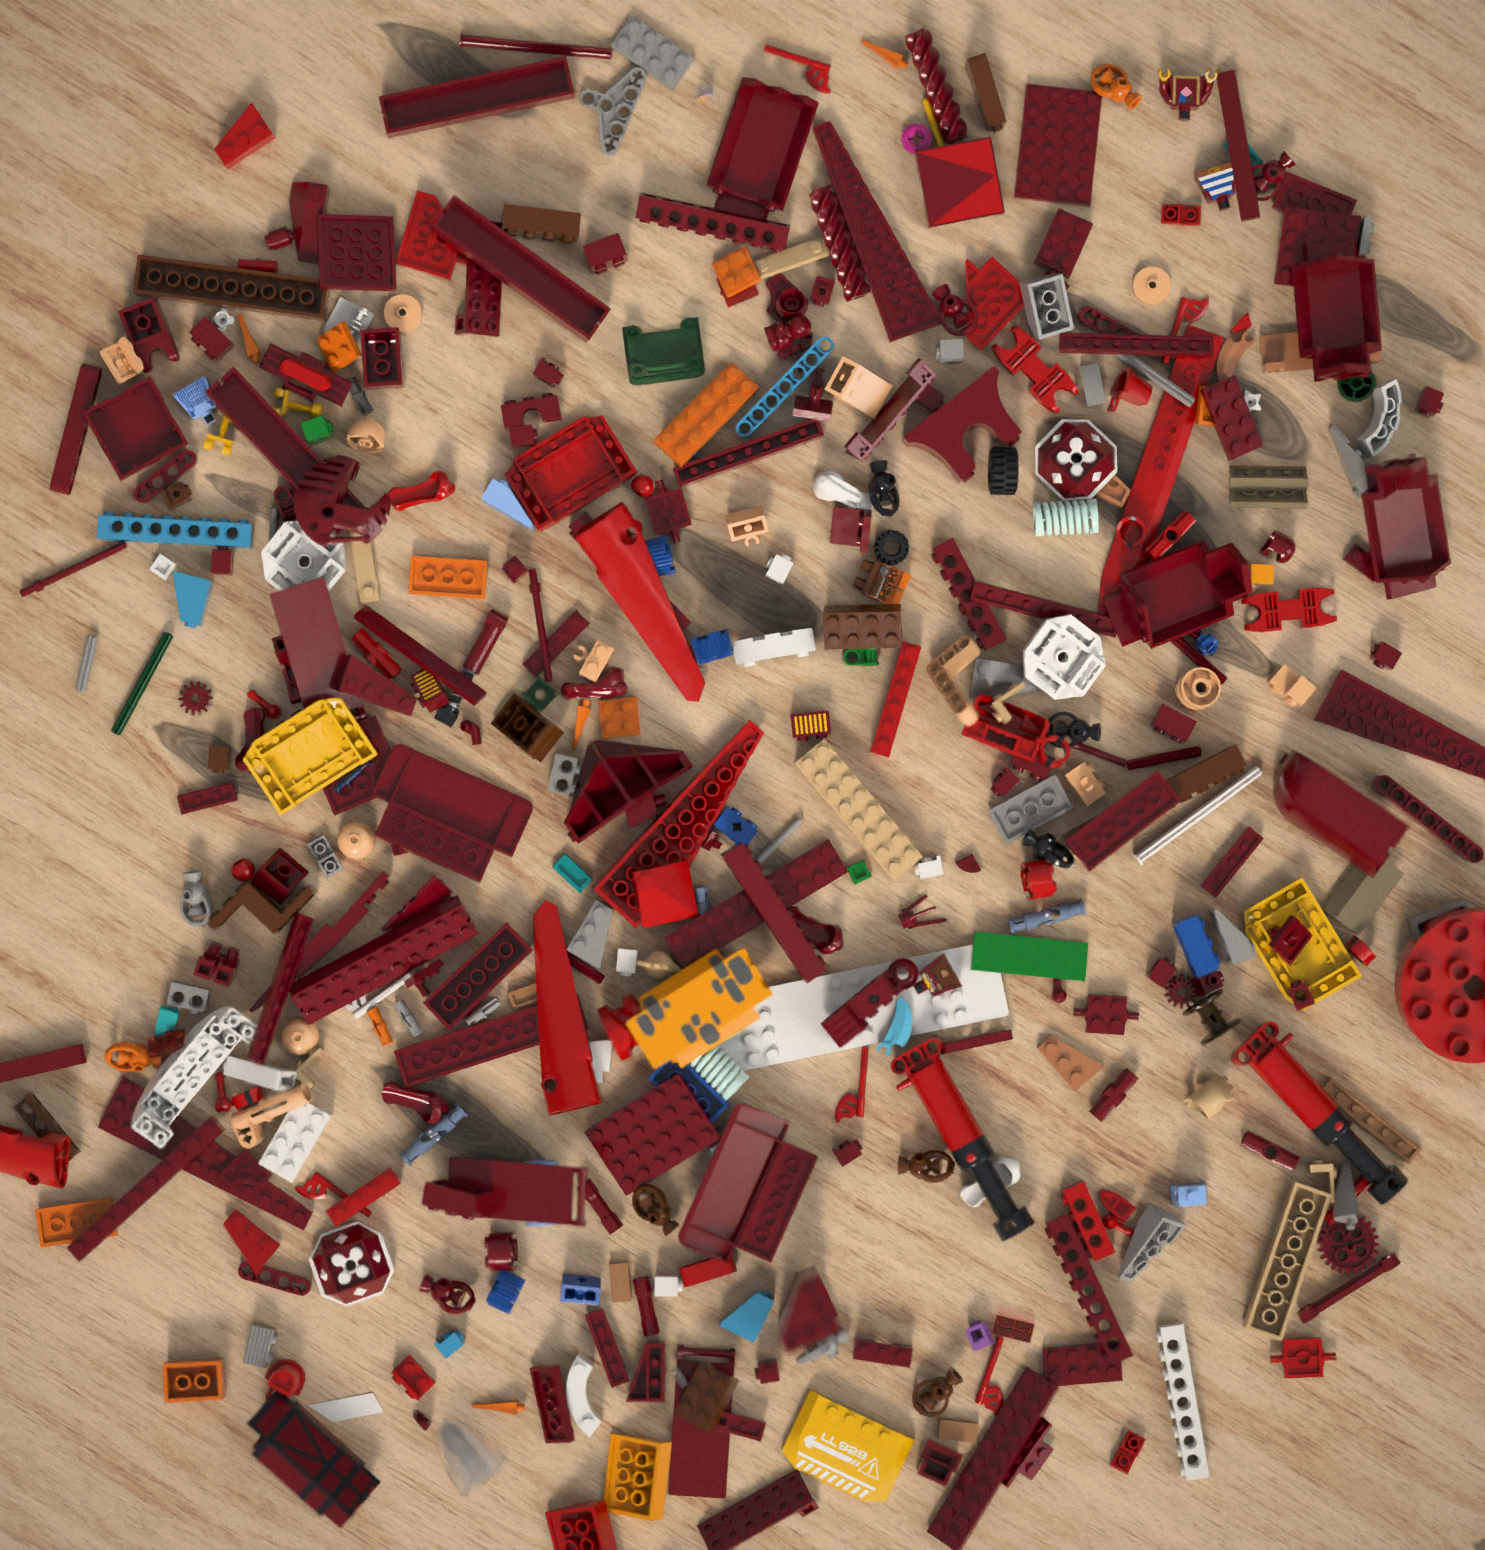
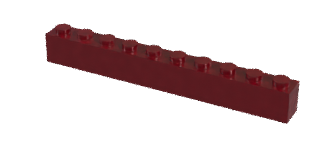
[66,1115,226,1262]

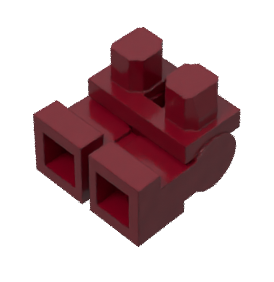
[193,941,241,987]

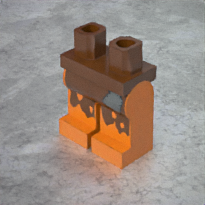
[853,560,911,604]

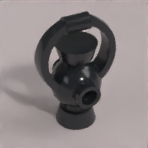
[868,460,900,517]
[1046,712,1101,749]
[1021,828,1075,868]

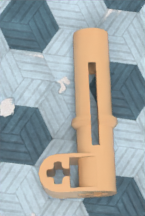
[231,1084,313,1148]

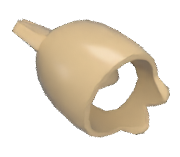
[637,950,681,981]
[1183,1074,1235,1119]

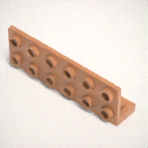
[1259,332,1381,374]

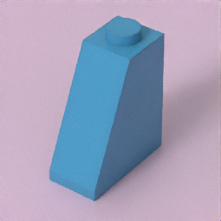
[173,571,214,629]
[720,1290,774,1342]

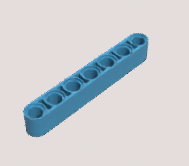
[736,336,834,438]

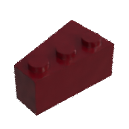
[626,1341,665,1402]

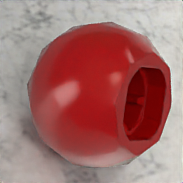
[631,474,655,499]
[231,858,255,882]

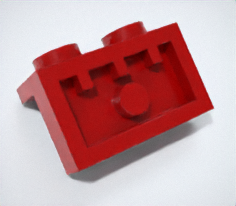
[391,1354,436,1401]

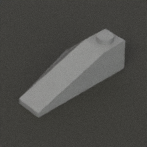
[1328,425,1372,499]
[969,658,1042,698]
[1117,1204,1186,1282]

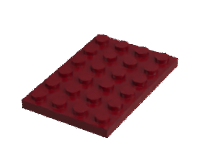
[1014,84,1102,207]
[584,1072,721,1196]

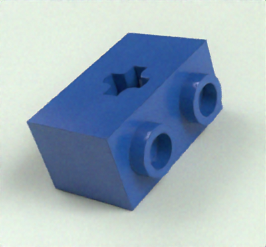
[714,807,758,845]
[560,1274,601,1305]

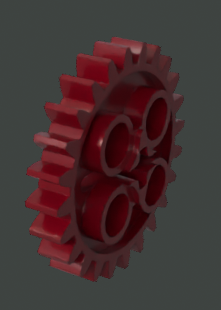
[1316,1215,1380,1275]

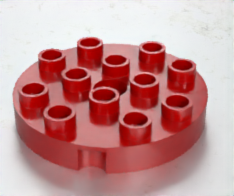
[1394,907,1485,1063]

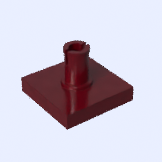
[792,384,833,421]
[1268,914,1313,966]

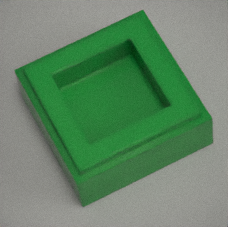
[846,859,872,885]

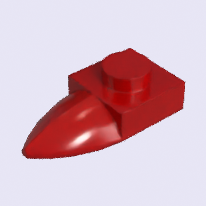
[1099,1190,1136,1223]

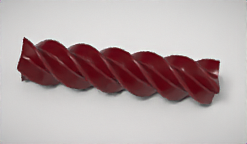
[905,28,969,145]
[809,184,871,302]

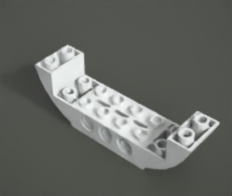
[131,1007,257,1148]

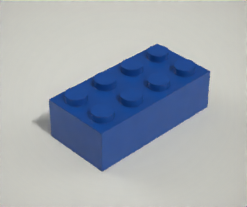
[648,1059,730,1123]

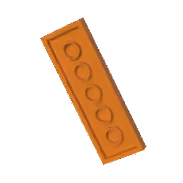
[653,362,760,467]

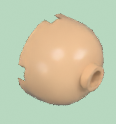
[346,418,385,453]
[337,821,376,859]
[281,1017,319,1056]

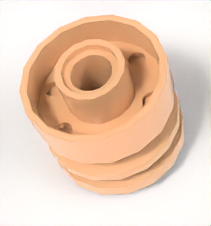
[1175,667,1221,711]

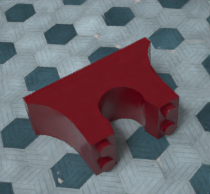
[902,366,1022,483]

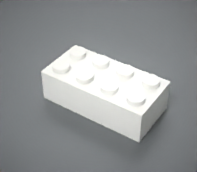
[258,1102,333,1183]

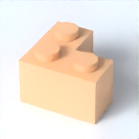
[1267,664,1317,707]

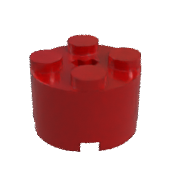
[1020,859,1057,901]

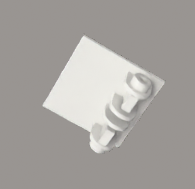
[323,297,374,346]

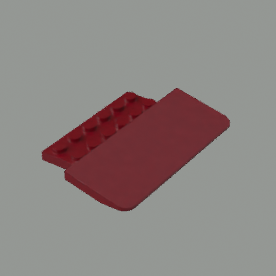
[371,744,533,883]
[678,1103,818,1264]

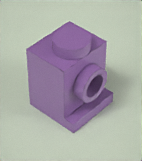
[965,1320,996,1352]

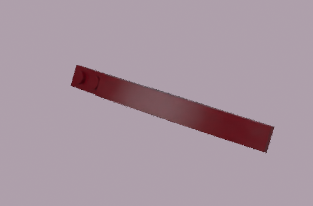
[249,871,390,1013]

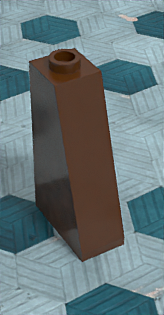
[965,53,1007,132]

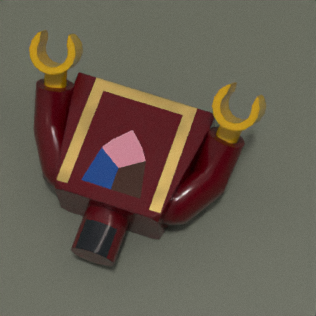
[1157,67,1217,121]

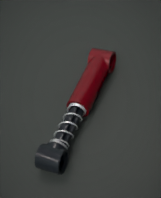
[434,609,509,727]

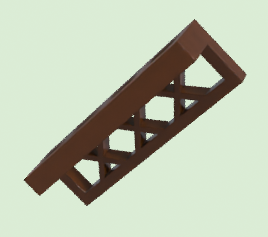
[14,1092,81,1161]

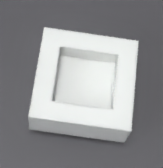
[149,554,177,581]

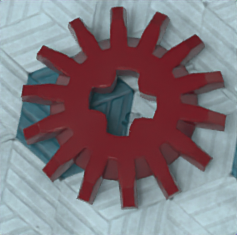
[178,681,213,716]
[1164,974,1198,1009]

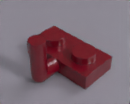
[1343,544,1376,582]
[404,959,444,997]

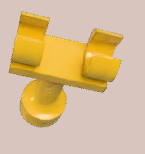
[272,388,323,418]
[203,416,234,456]

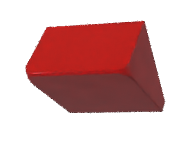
[1230,312,1252,334]

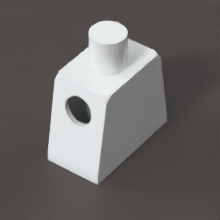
[589,1039,612,1083]

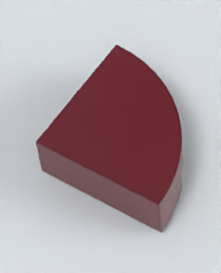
[955,854,981,873]
[413,1410,431,1431]

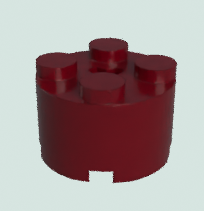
[484,1231,518,1271]

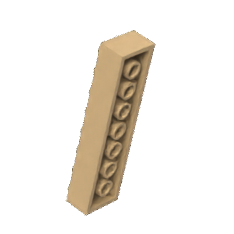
[794,739,923,881]
[1242,1180,1332,1341]

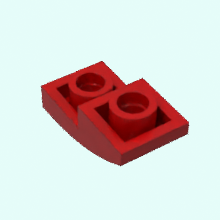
[1161,204,1202,226]
[1109,1430,1146,1475]

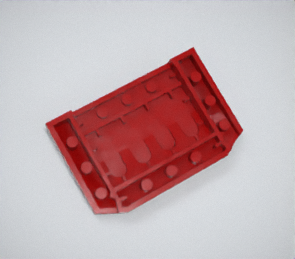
[504,415,637,532]

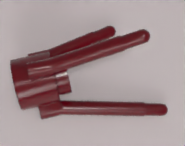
[898,895,947,929]

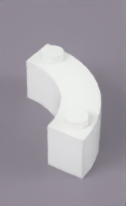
[1355,379,1402,457]
[732,628,816,667]
[566,1353,602,1437]

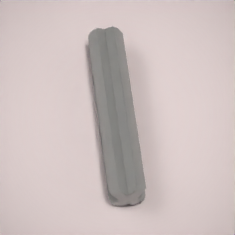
[75,635,98,692]

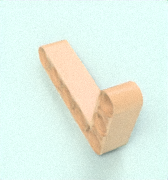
[926,635,981,725]

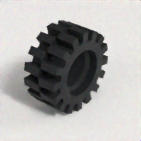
[874,530,909,565]

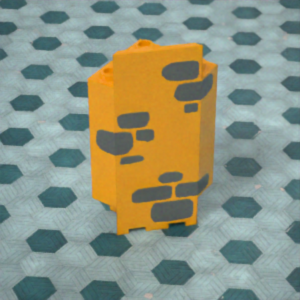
[626,948,773,1069]

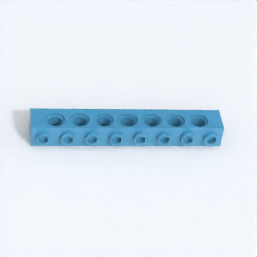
[97,512,254,548]

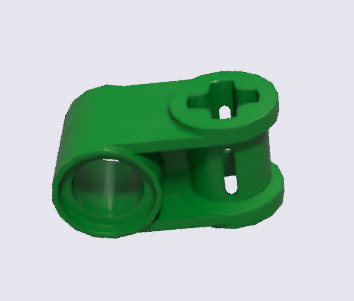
[842,648,879,666]

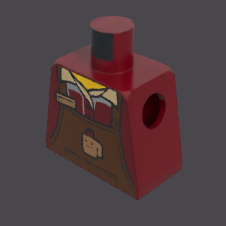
[913,953,962,996]

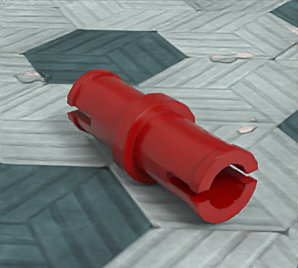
[238,258,278,273]

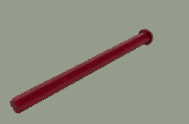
[460,33,612,60]

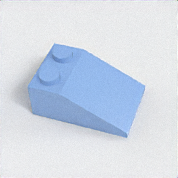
[481,478,535,531]

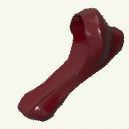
[560,666,628,701]
[235,708,266,775]
[789,906,844,954]
[382,1081,448,1124]

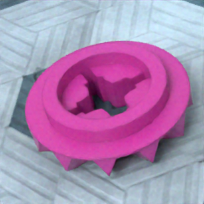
[901,124,932,154]

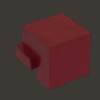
[916,1439,963,1487]

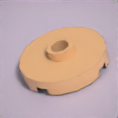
[1133,267,1171,305]
[384,294,422,333]

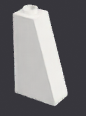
[223,1056,297,1091]

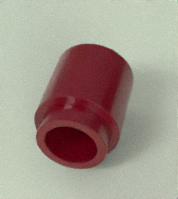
[264,226,295,250]

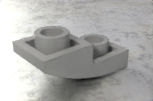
[1080,363,1106,407]
[307,834,343,878]

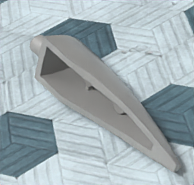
[1333,1157,1358,1230]

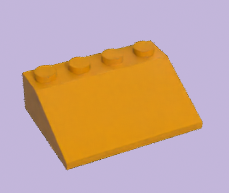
[603,1433,672,1521]

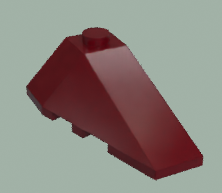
[289,182,330,264]
[381,875,453,931]

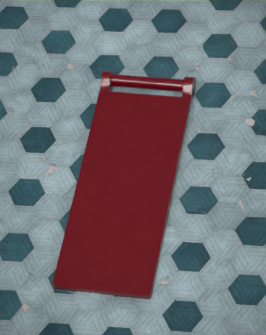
[269,577,367,721]
[448,1157,588,1227]
[668,1345,735,1499]

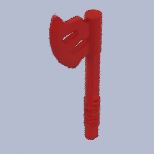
[764,45,831,94]
[1162,297,1209,365]
[835,1047,869,1123]
[295,1171,372,1217]
[975,1337,1004,1418]

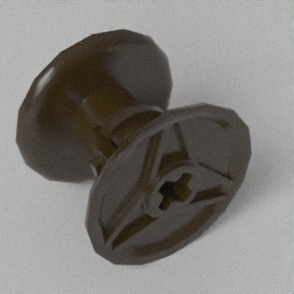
[1182,989,1242,1045]

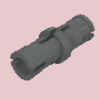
[348,376,374,416]

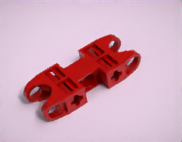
[991,325,1079,414]
[1241,588,1338,632]

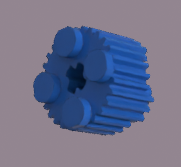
[645,535,676,576]
[690,629,733,665]
[486,1270,526,1314]

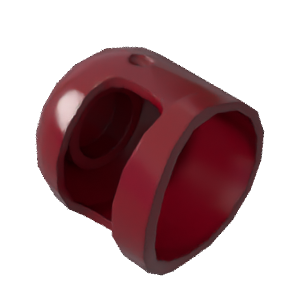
[1259,530,1296,563]

